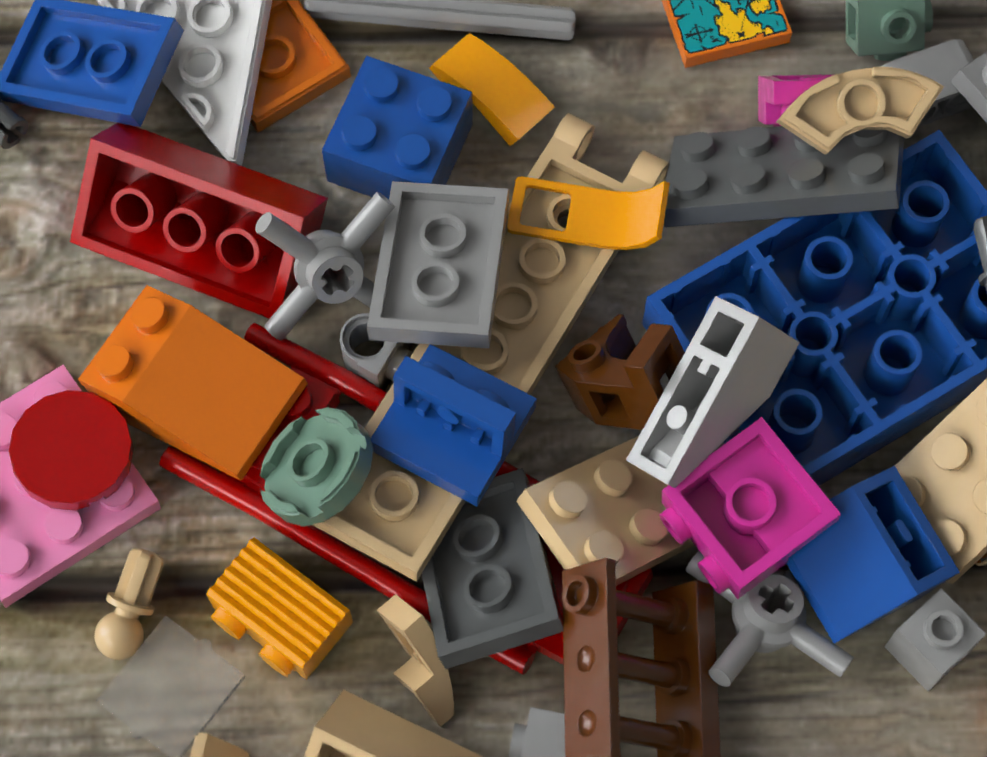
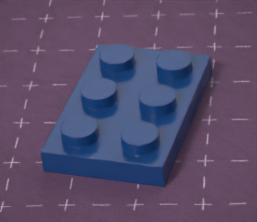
[0,0,184,127]

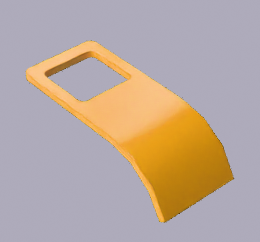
[507,176,670,250]

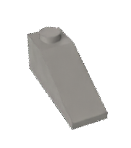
[626,296,800,488]

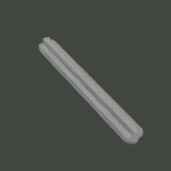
[304,0,576,40]

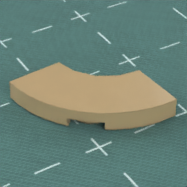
[776,67,944,155]

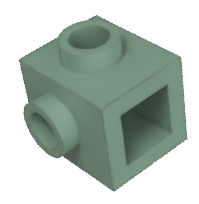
[846,0,933,61]

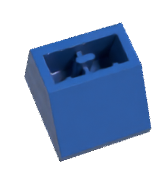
[786,466,960,644]

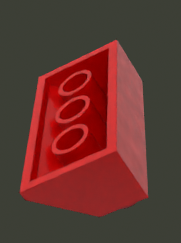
[70,123,328,319]

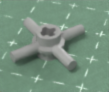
[255,192,395,341]
[685,551,854,687]

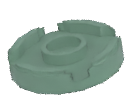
[260,407,373,526]

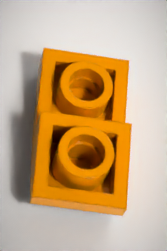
[429,33,555,146]

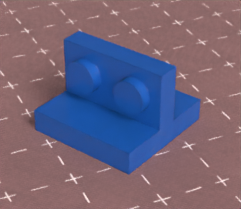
[370,344,537,507]

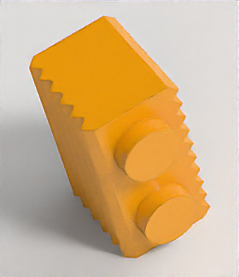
[206,537,353,680]

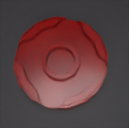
[8,390,134,511]

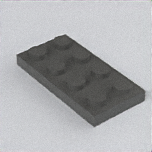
[664,126,904,227]

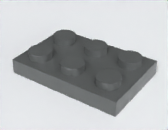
[422,468,563,669]

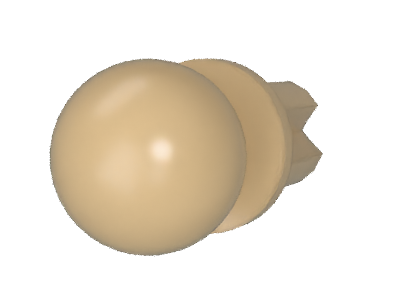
[94,548,164,660]

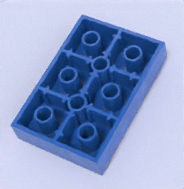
[642,129,987,486]

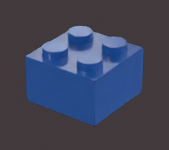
[322,55,473,199]

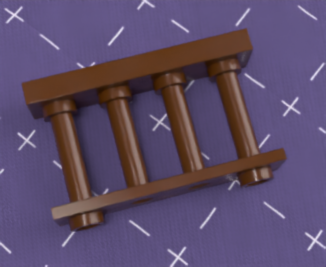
[562,558,721,757]

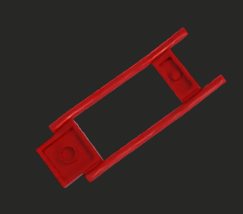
[159,323,653,675]

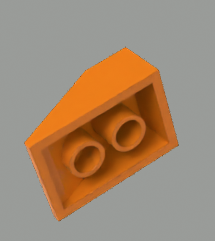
[78,285,308,481]

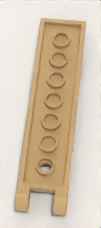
[312,113,669,582]

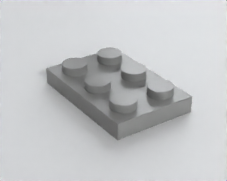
[367,181,509,349]

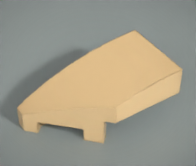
[377,594,454,727]

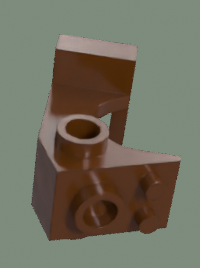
[555,314,685,430]

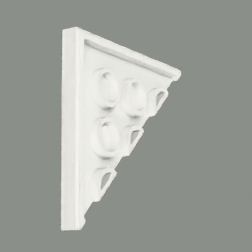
[95,0,272,166]

